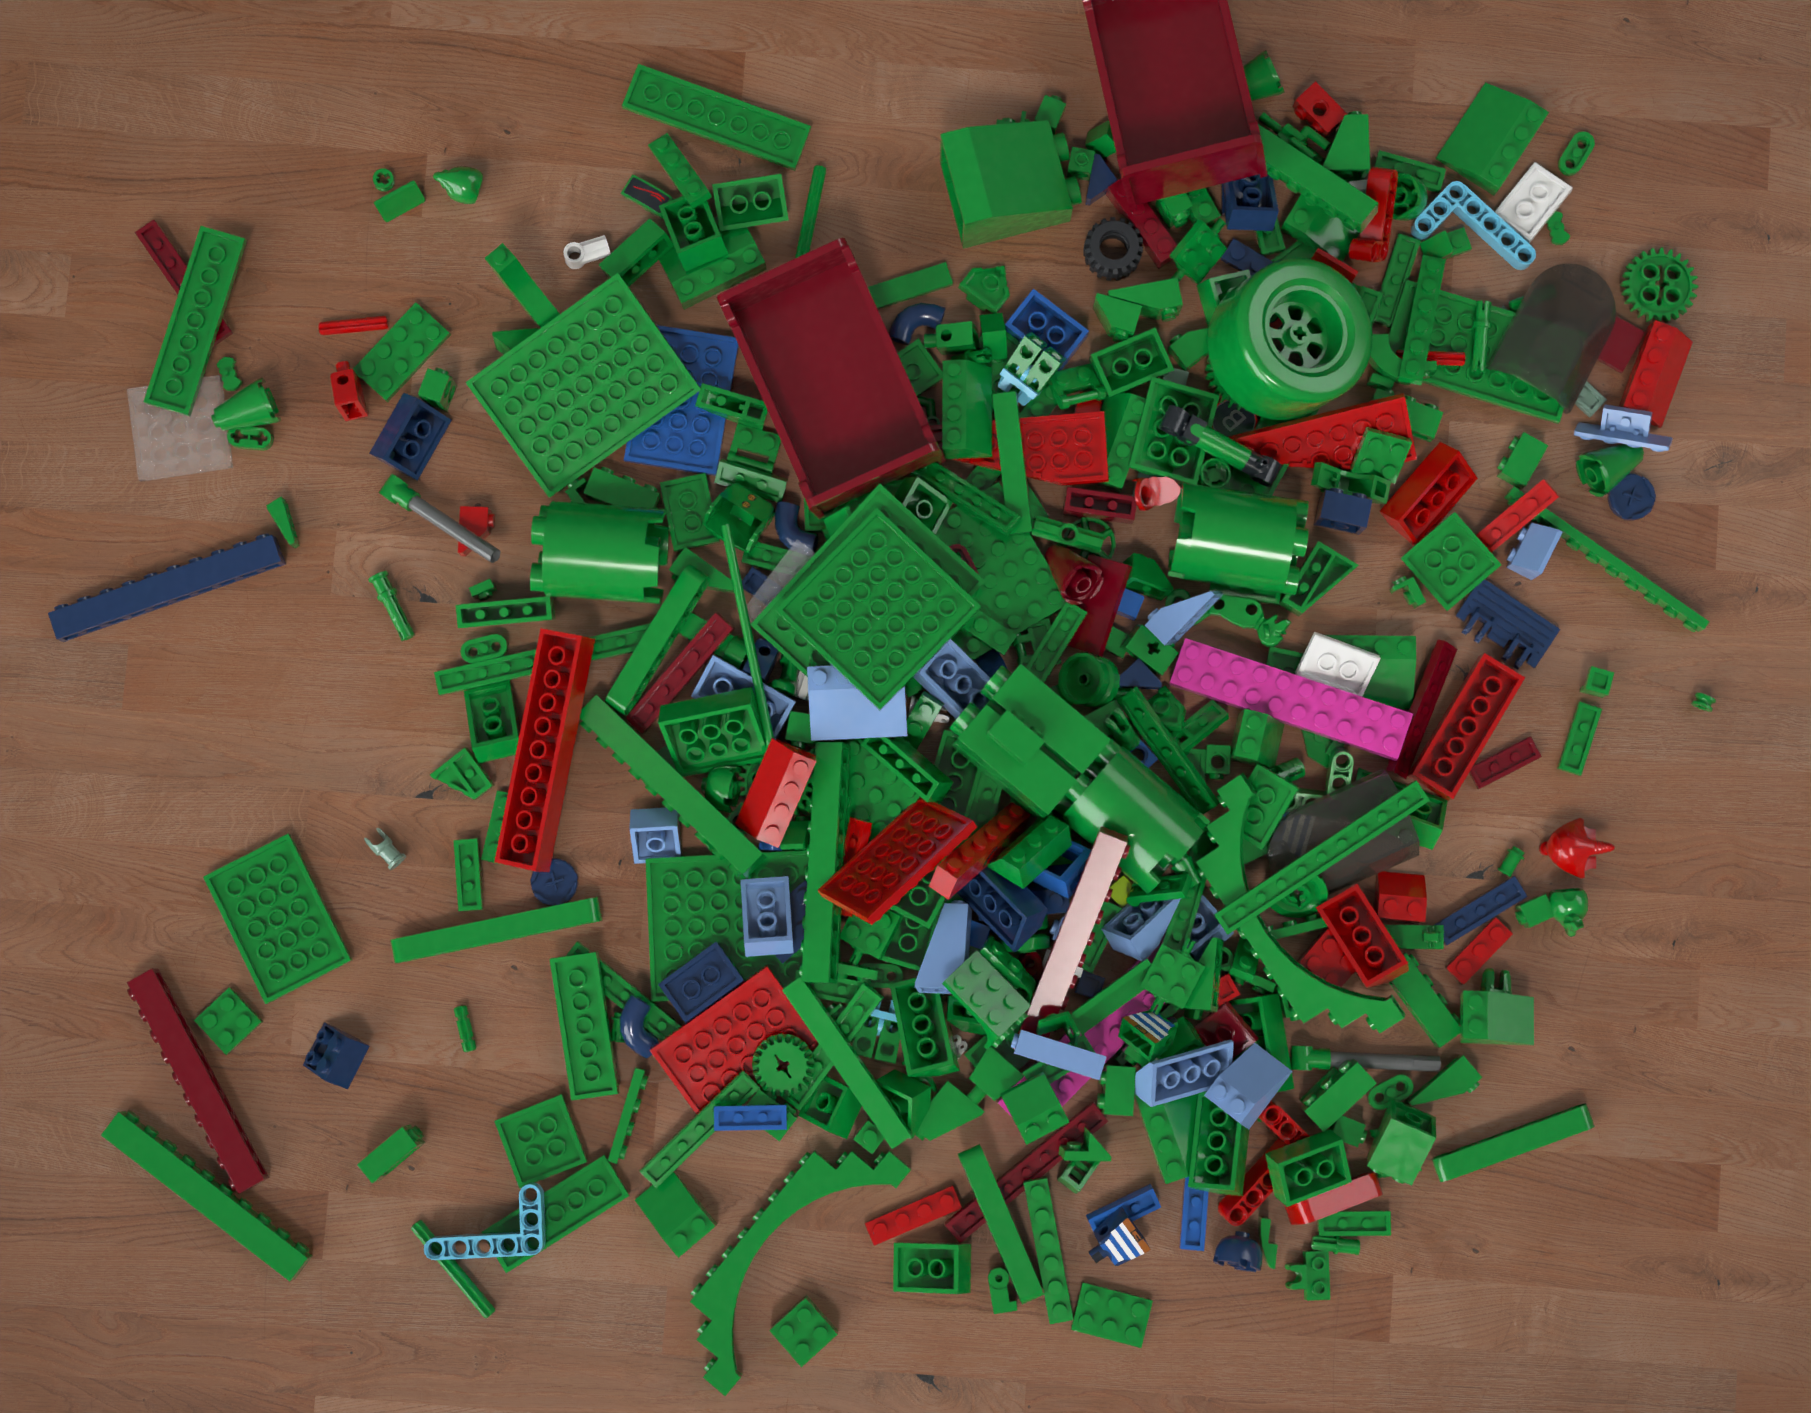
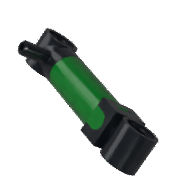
[1159,405,1282,487]

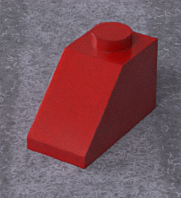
[458,506,495,556]

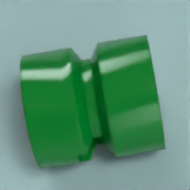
[1197,458,1231,488]

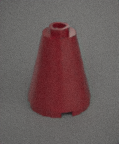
[1045,544,1103,605]

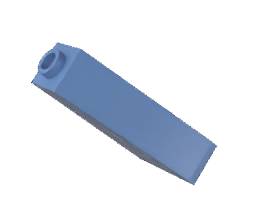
[915,900,972,994]
[1011,1030,1106,1080]

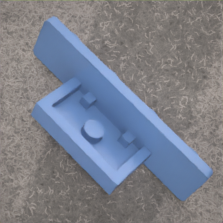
[1574,405,1673,452]

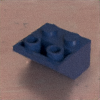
[303,1022,370,1089]

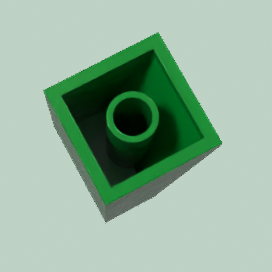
[1322,111,1370,182]
[1230,709,1285,769]
[1367,1098,1436,1186]

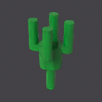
[1259,112,1331,165]

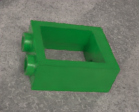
[357,1124,426,1183]

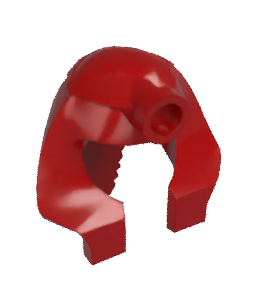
[1539,818,1615,879]

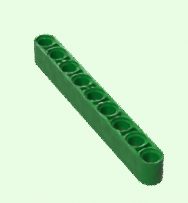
[390,897,602,964]

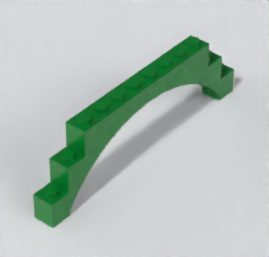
[1196,773,1406,1034]
[690,1150,911,1396]

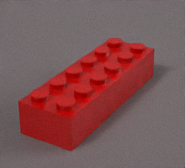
[1408,653,1526,801]

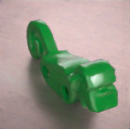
[1165,589,1292,647]

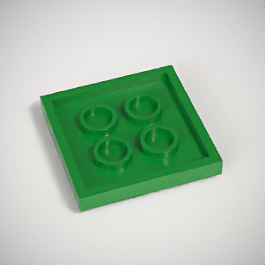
[1400,512,1502,611]
[494,1094,588,1189]

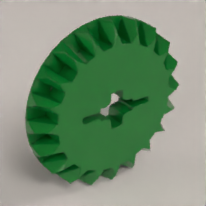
[1271,875,1328,918]
[752,1034,815,1097]

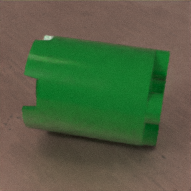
[1168,483,1309,595]
[530,501,669,604]
[1054,739,1211,894]

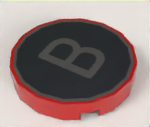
[1212,400,1257,437]

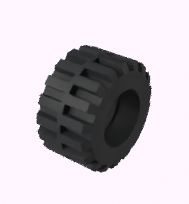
[1083,217,1143,281]

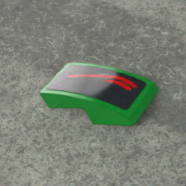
[620,174,674,219]

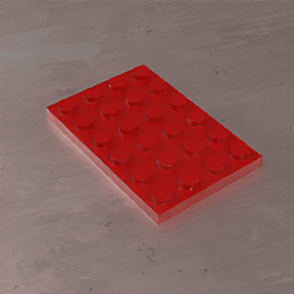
[818,797,977,925]
[650,965,819,1114]

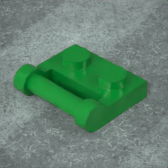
[1048,364,1106,410]
[727,424,782,474]

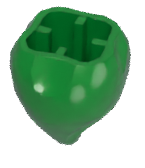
[433,166,483,204]
[1549,888,1588,937]

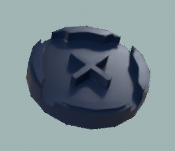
[1607,473,1656,521]
[530,858,579,906]

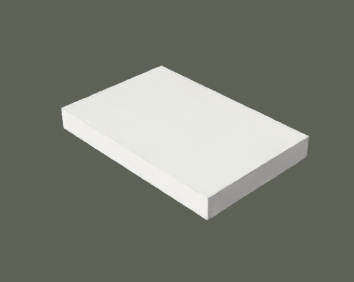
[1495,162,1573,243]
[1295,632,1381,697]

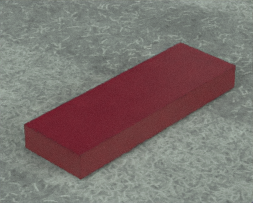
[1469,736,1542,789]

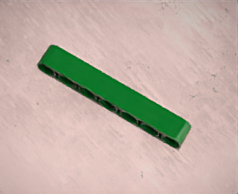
[605,564,710,716]
[1432,1103,1595,1182]
[958,1144,1044,1305]

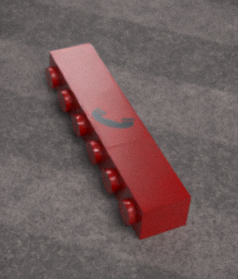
[929,802,1031,900]

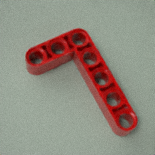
[1218,1100,1310,1226]

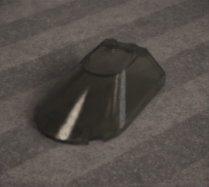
[1486,263,1616,414]
[1267,769,1420,895]

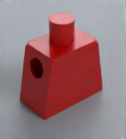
[330,361,368,421]

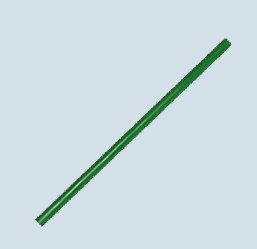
[721,524,774,749]

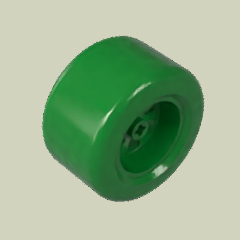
[1207,258,1373,420]

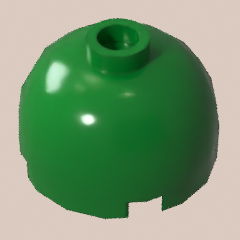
[1393,173,1428,221]
[701,765,742,813]

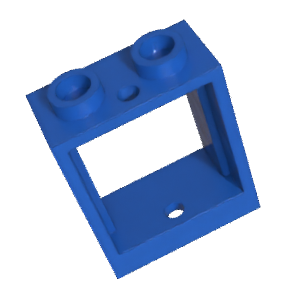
[1033,841,1091,899]

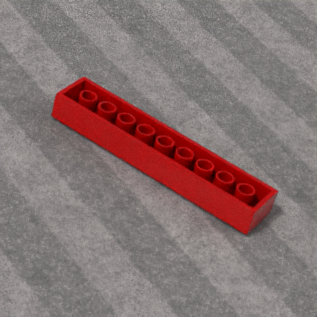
[494,628,595,872]

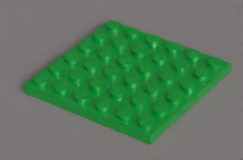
[776,508,981,711]

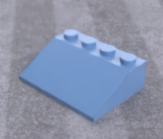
[807,666,907,741]

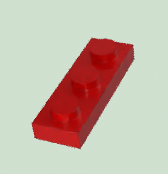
[1445,917,1513,985]

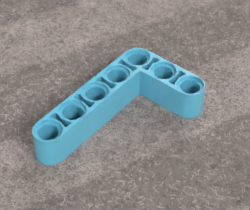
[1411,181,1536,270]
[424,1183,546,1260]

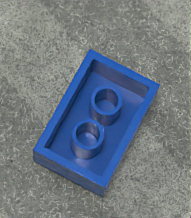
[1005,289,1089,371]

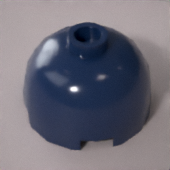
[1213,1231,1263,1272]

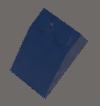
[1224,174,1279,231]

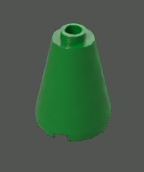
[1243,50,1285,101]
[211,378,281,431]
[1576,443,1644,497]

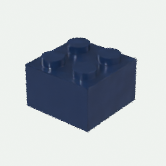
[1314,488,1372,535]

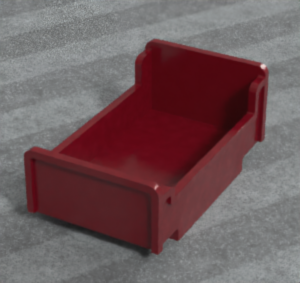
[1082,0,1268,211]
[716,238,946,519]

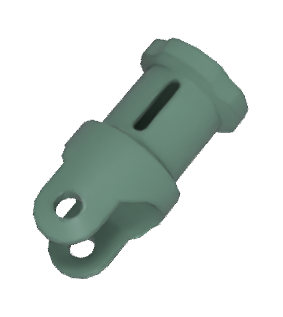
[364,828,406,871]

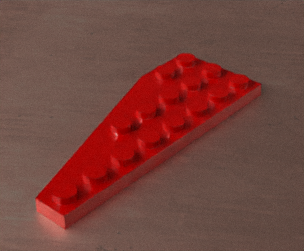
[1228,393,1417,470]
[930,411,1109,486]

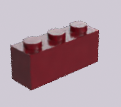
[1063,487,1137,524]

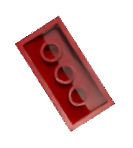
[1618,320,1693,428]
[1379,442,1478,546]
[735,737,816,848]
[1316,884,1409,988]

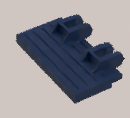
[1455,580,1561,670]

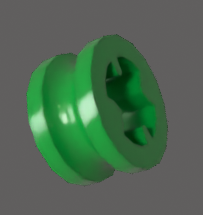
[373,168,395,192]
[1691,692,1716,712]

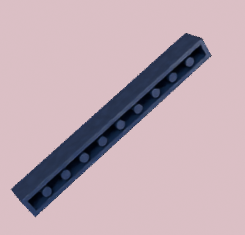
[48,534,286,642]

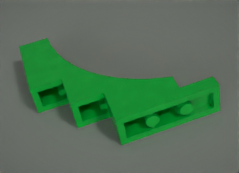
[485,243,560,328]

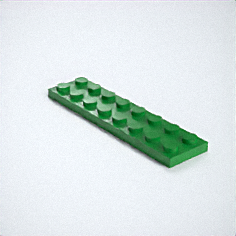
[622,64,811,171]
[143,226,247,417]

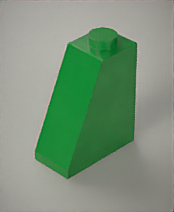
[915,1080,985,1141]

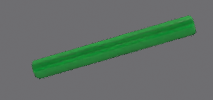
[795,165,826,258]
[411,1220,495,1318]

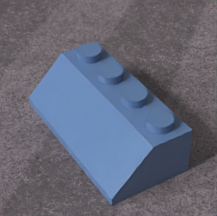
[913,639,991,719]
[691,655,796,739]
[1135,1040,1234,1107]

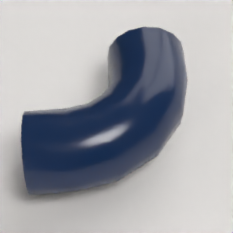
[888,303,946,345]
[775,502,818,557]
[620,994,658,1058]

